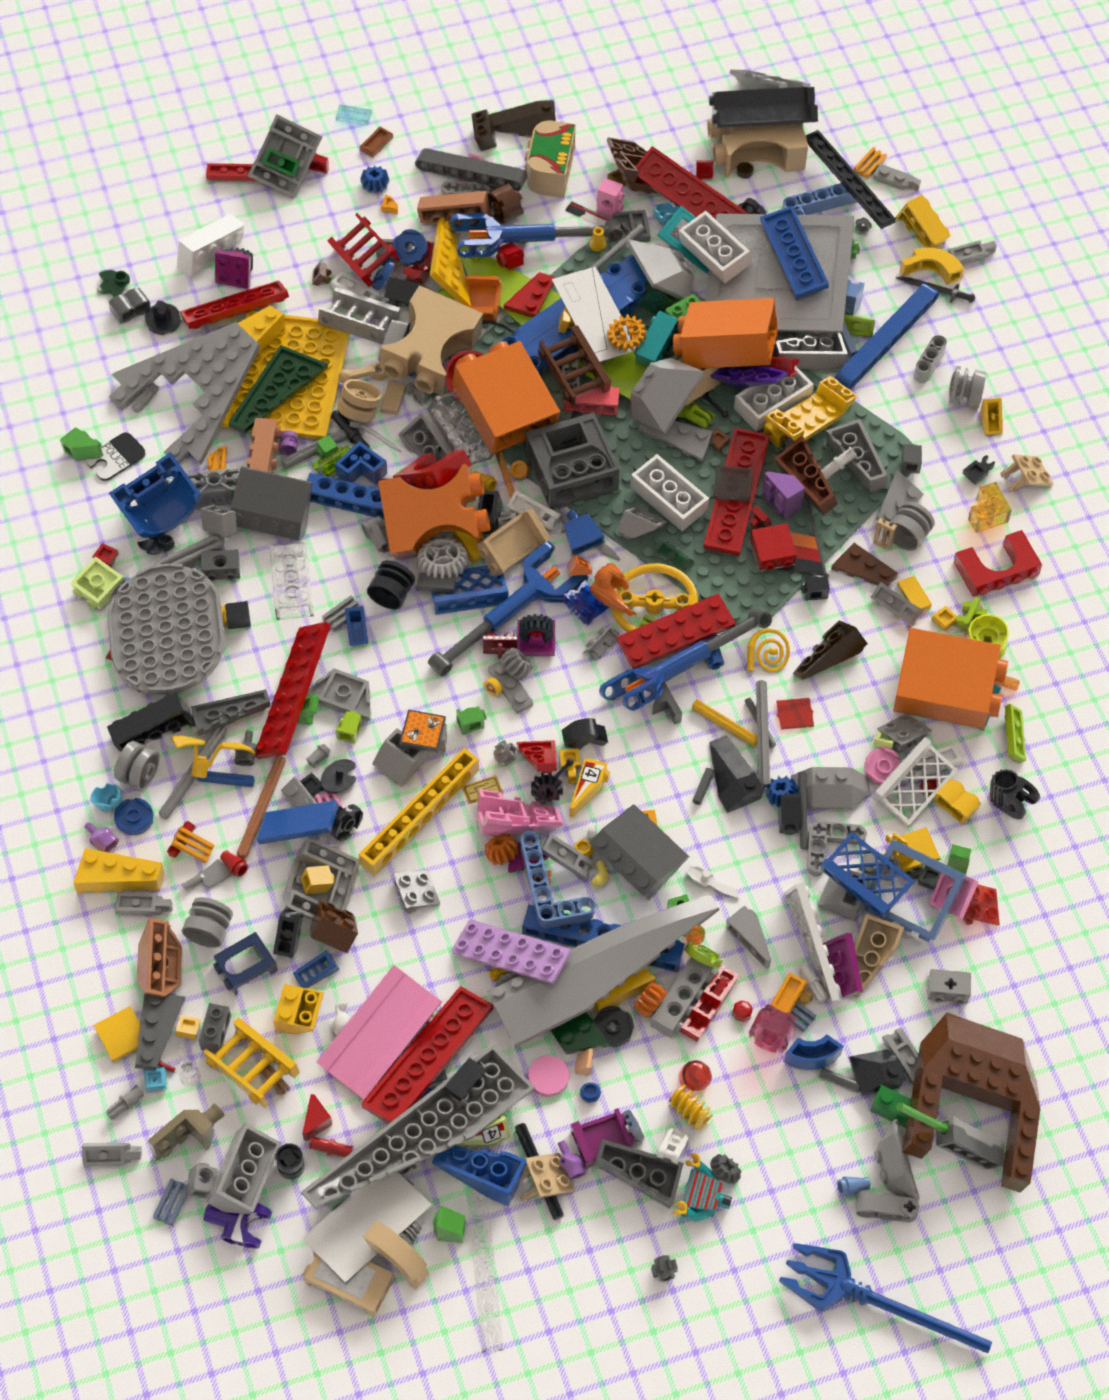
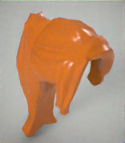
[589,563,637,616]

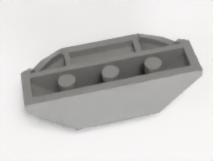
[790,767,869,809]
[874,1119,920,1204]

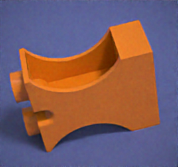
[378,464,490,560]

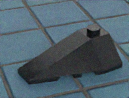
[709,735,764,813]

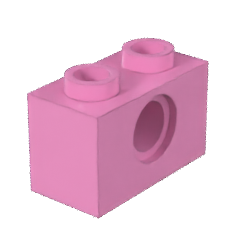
[596,178,625,219]

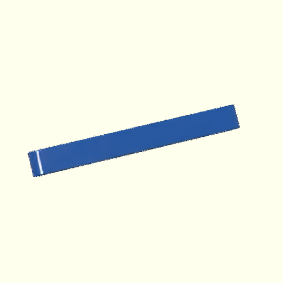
[834,283,939,390]

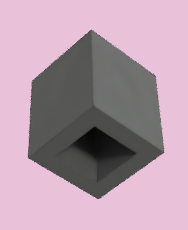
[901,444,922,474]

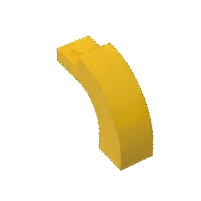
[900,248,964,285]

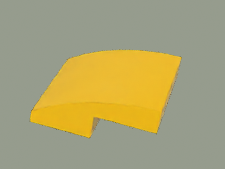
[93,1006,140,1062]

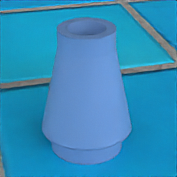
[837,1176,870,1197]

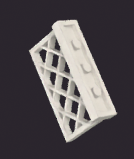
[871,737,958,826]

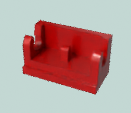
[764,356,799,377]

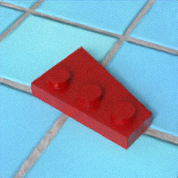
[503,272,555,318]
[516,740,557,773]

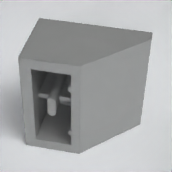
[372,728,427,787]
[817,870,870,921]

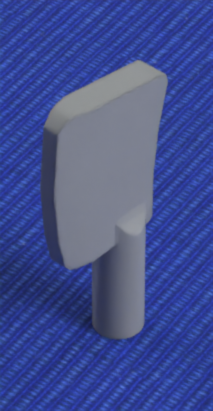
[182,859,231,891]

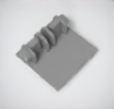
[877,714,932,752]
[393,870,441,914]

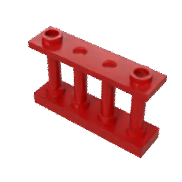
[327,213,400,287]

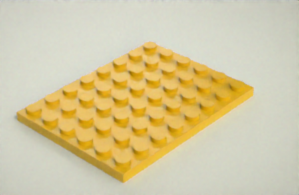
[220,311,350,440]

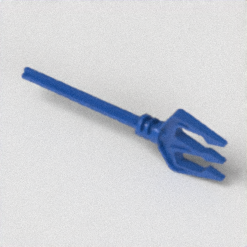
[779,1243,992,1354]

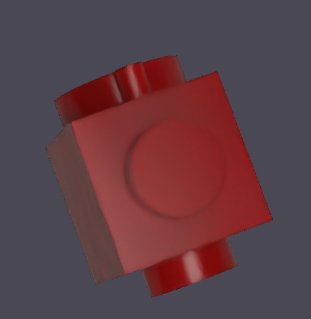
[496,243,524,270]

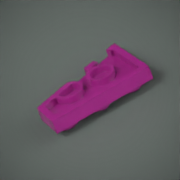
[823,933,863,998]

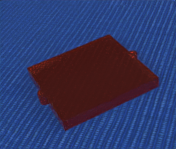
[776,698,814,730]

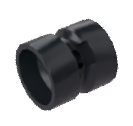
[275,1143,305,1180]

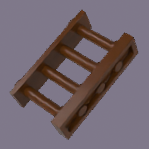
[538,325,611,406]

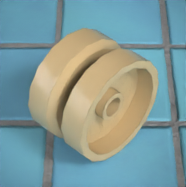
[337,379,382,422]

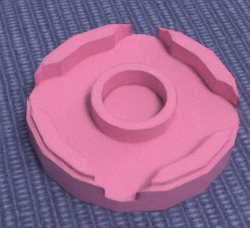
[864,747,901,786]
[528,1055,569,1097]

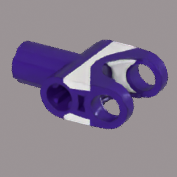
[203,1203,272,1249]

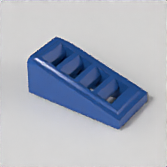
[293,950,339,988]

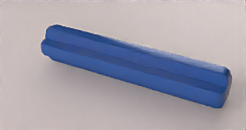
[197,771,255,787]

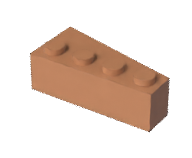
[246,418,281,473]

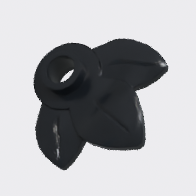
[137,534,175,555]

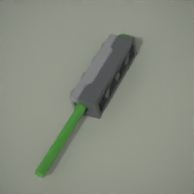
[896,1103,1005,1170]

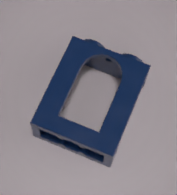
[213,932,278,996]

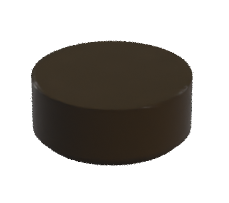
[737,162,754,179]

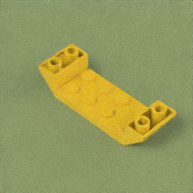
[765,376,857,442]

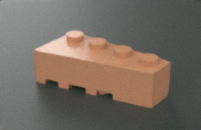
[417,191,493,225]

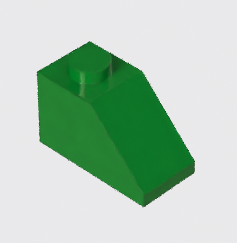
[262,147,301,177]

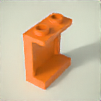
[465,275,503,322]

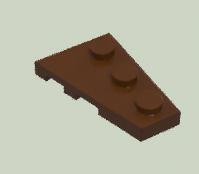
[831,543,898,586]

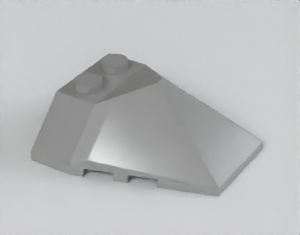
[730,69,811,90]

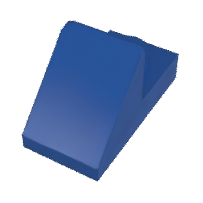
[344,606,368,646]

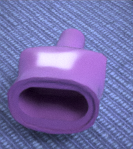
[84,822,119,852]
[557,1140,587,1180]

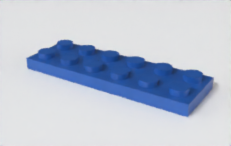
[760,205,829,299]

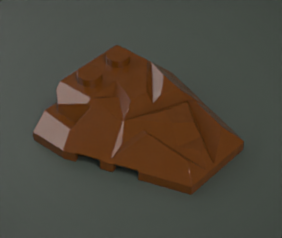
[606,137,659,194]

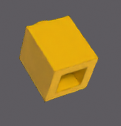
[300,865,334,895]

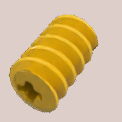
[668,1084,714,1131]

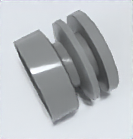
[948,366,987,408]
[887,501,935,551]
[181,897,233,948]

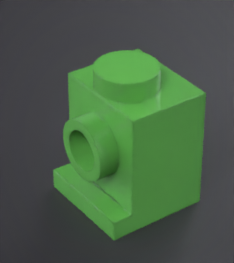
[456,706,487,735]

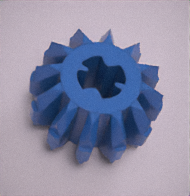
[360,164,389,193]
[765,775,798,808]

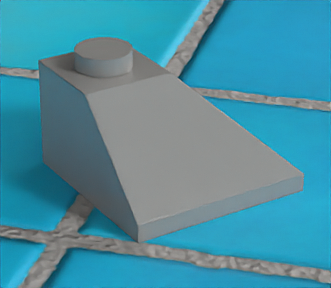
[617,506,668,539]

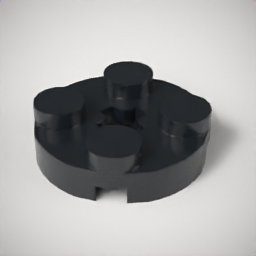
[593,1006,634,1047]

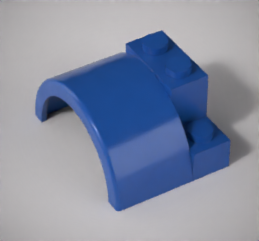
[109,452,201,538]

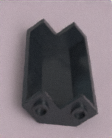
[709,86,818,128]

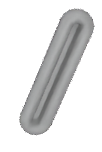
[154,535,224,567]

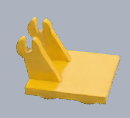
[885,827,941,872]

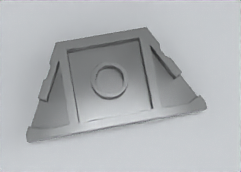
[307,668,371,722]

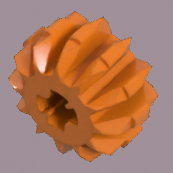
[484,834,519,865]
[634,982,667,1018]

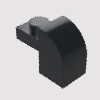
[561,718,609,750]

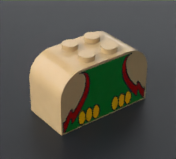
[525,121,576,198]

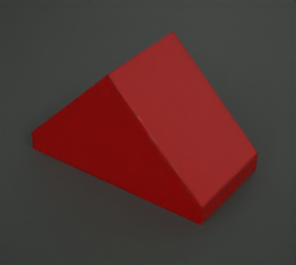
[302,1094,332,1141]

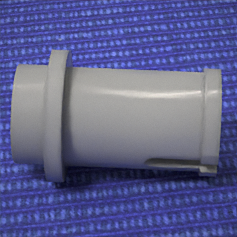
[306,744,331,768]

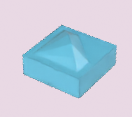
[144,1067,167,1092]

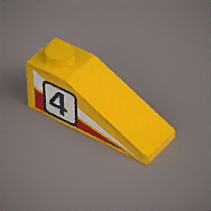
[569,758,610,817]

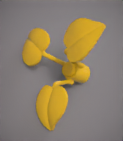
[171,735,255,778]

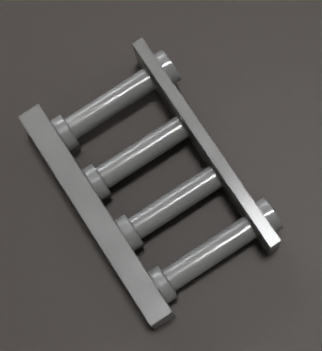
[318,287,400,344]

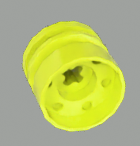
[968,614,1009,659]

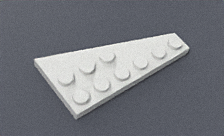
[784,882,841,1003]

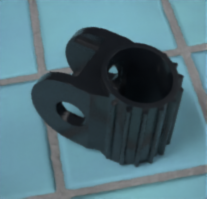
[989,769,1040,819]

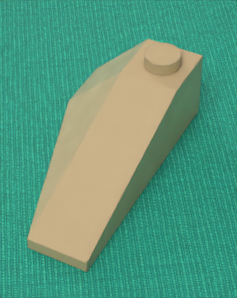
[854,914,904,997]

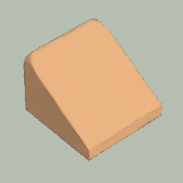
[574,1048,593,1076]

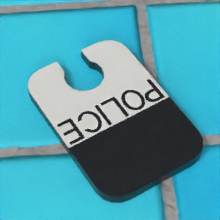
[85,432,146,481]

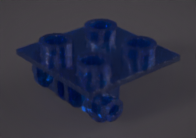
[562,580,610,626]

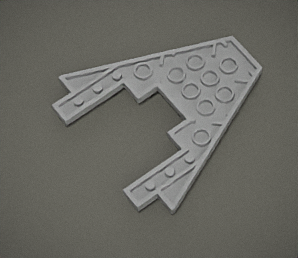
[108,322,260,464]

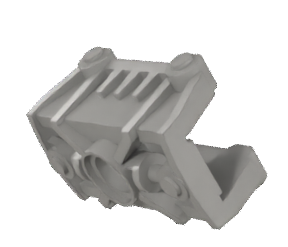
[186,466,240,510]

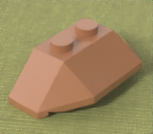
[136,917,182,998]

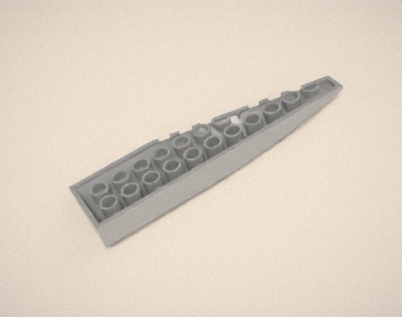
[487,895,720,1048]
[301,1044,535,1209]

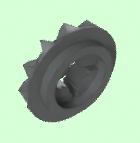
[710,1154,742,1184]

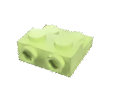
[70,557,124,610]

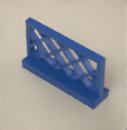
[431,565,509,615]
[821,832,915,920]

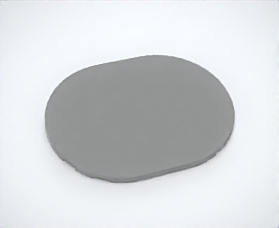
[108,563,225,695]

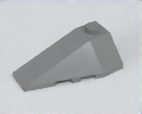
[398,412,453,461]

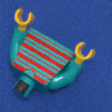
[673,1153,732,1222]

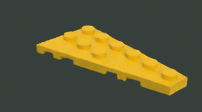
[430,217,471,306]

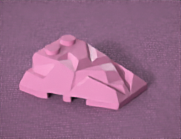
[476,789,563,836]

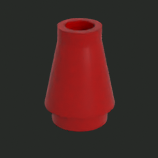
[220,850,248,877]

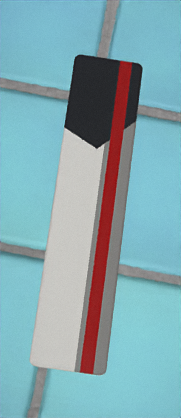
[565,201,624,233]

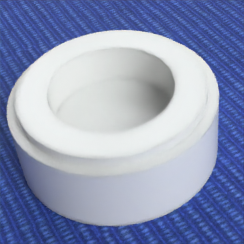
[588,823,597,842]

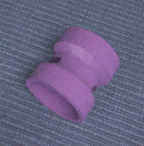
[279,430,298,456]

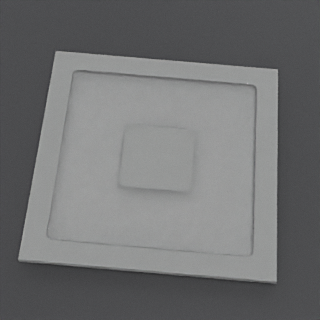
[705,214,855,333]

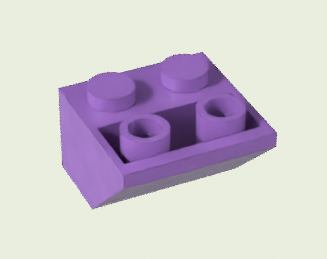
[762,472,805,519]

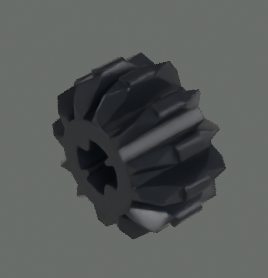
[530,772,563,805]

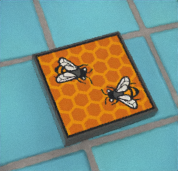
[399,709,446,753]

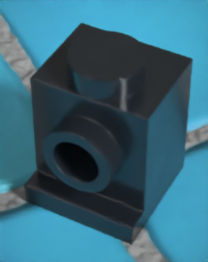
[801,573,830,601]

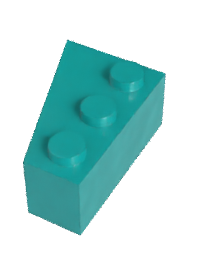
[634,311,678,367]

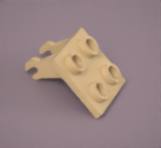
[1000,454,1054,492]
[520,1153,575,1202]

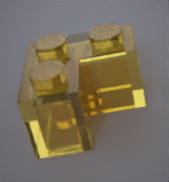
[968,482,1012,533]

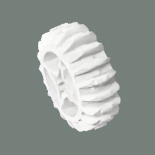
[417,537,468,579]

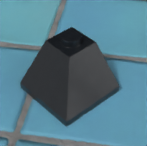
[849,1049,906,1096]

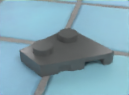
[612,210,651,242]

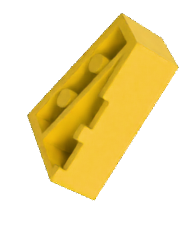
[895,194,951,248]
[237,306,285,358]
[592,968,656,1014]

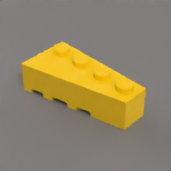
[73,848,165,894]

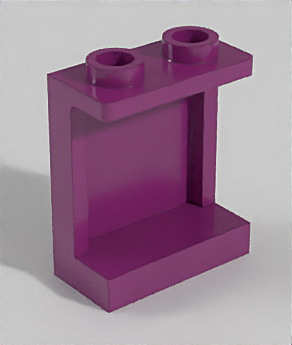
[570,1108,635,1169]

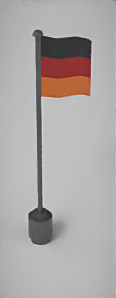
[772,437,829,578]

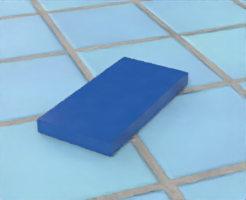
[257,800,339,845]

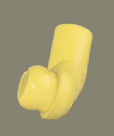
[591,860,609,888]

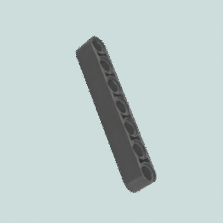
[415,148,528,191]

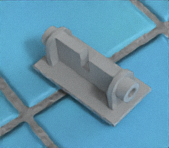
[583,623,619,660]

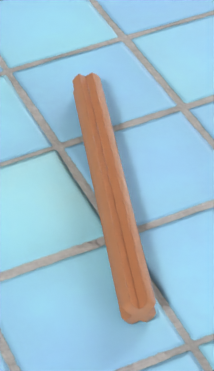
[236,756,286,859]

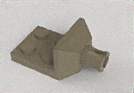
[147,1103,225,1161]

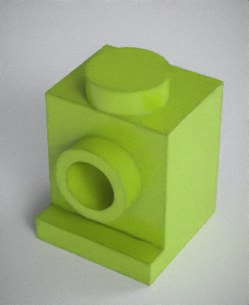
[336,711,362,744]

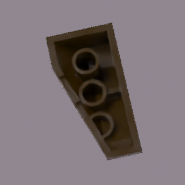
[490,100,556,137]
[792,620,868,680]

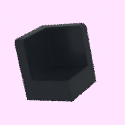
[225,601,251,629]

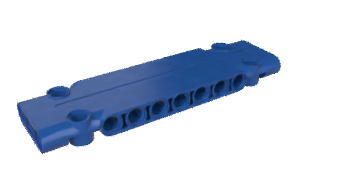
[502,255,658,376]

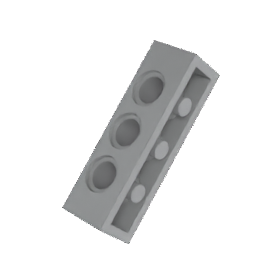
[651,957,715,1038]

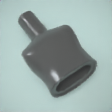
[234,730,257,766]

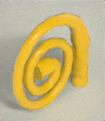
[747,628,790,672]

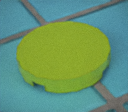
[684,942,723,968]

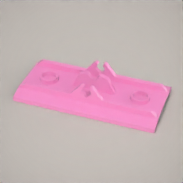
[316,965,442,1100]

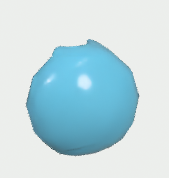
[653,202,680,224]
[90,783,123,812]

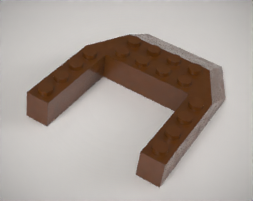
[902,1012,1041,1193]

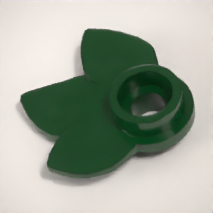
[97,270,130,297]

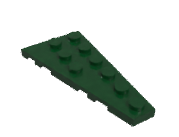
[228,345,328,433]

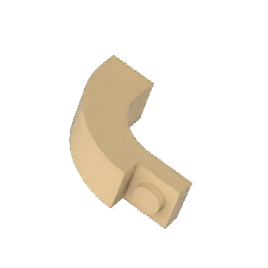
[363,1220,430,1290]

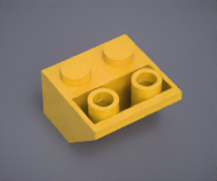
[273,984,324,1035]

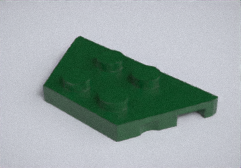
[550,1012,610,1054]

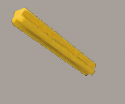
[692,699,757,746]

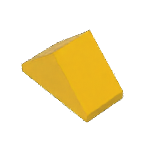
[979,397,1003,435]

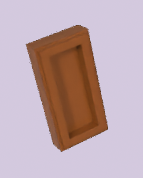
[359,126,393,158]

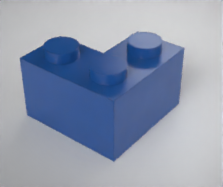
[335,441,387,485]

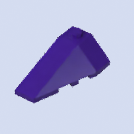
[710,365,788,388]

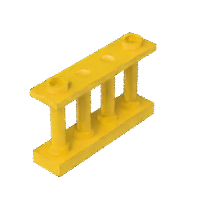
[203,1017,300,1108]

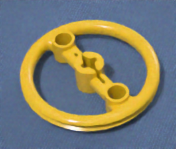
[611,563,698,632]

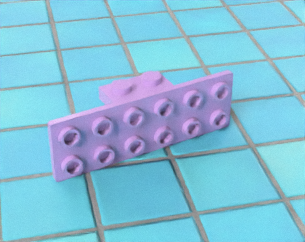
[451,919,571,984]

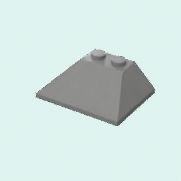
[248,114,323,198]
[626,239,694,300]
[631,358,705,434]
[282,837,359,920]

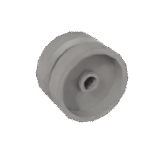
[114,741,160,791]

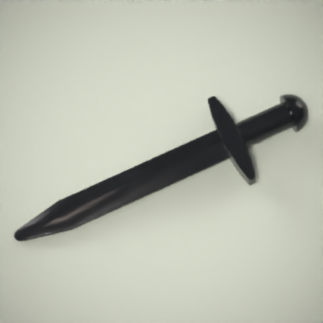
[896,276,976,303]

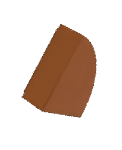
[712,428,730,452]

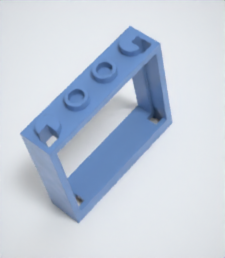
[861,839,967,942]

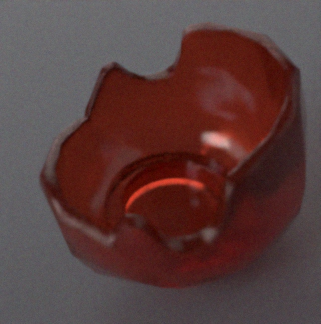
[678,1060,712,1091]

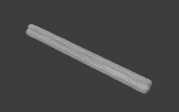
[756,680,770,789]
[159,726,228,819]

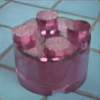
[749,1004,796,1053]

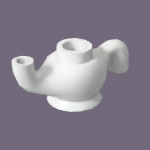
[330,1000,353,1044]

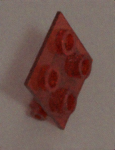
[963,885,1000,926]

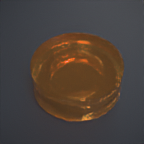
[685,925,705,945]

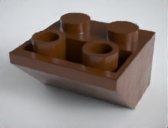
[310,901,358,953]

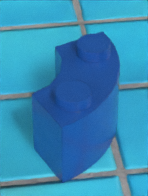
[784,1034,844,1070]

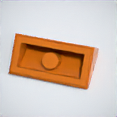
[567,554,593,576]

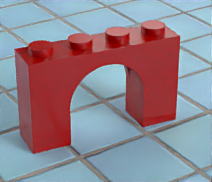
[392,449,472,489]
[953,530,1042,597]

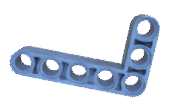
[782,183,857,215]
[521,831,595,929]

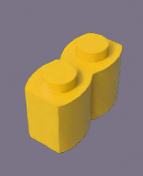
[934,779,981,824]

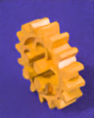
[607,315,646,352]

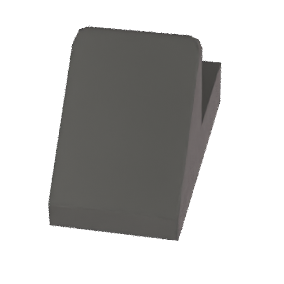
[652,683,682,725]

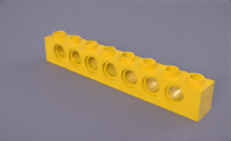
[358,748,479,876]

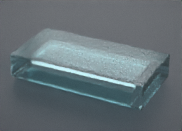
[335,104,372,126]

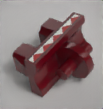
[483,632,517,659]

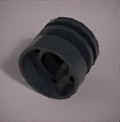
[367,560,415,610]

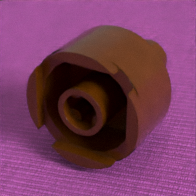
[487,183,524,224]

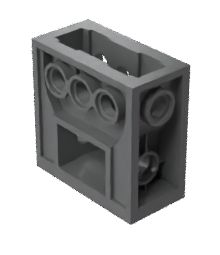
[525,412,620,509]

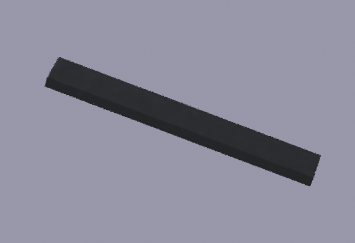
[806,130,896,229]

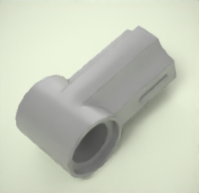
[361,516,389,553]

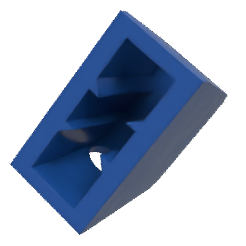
[564,509,605,555]

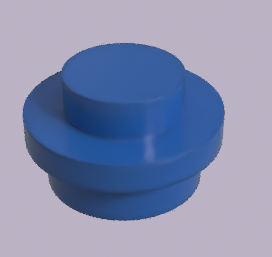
[580,1082,601,1103]

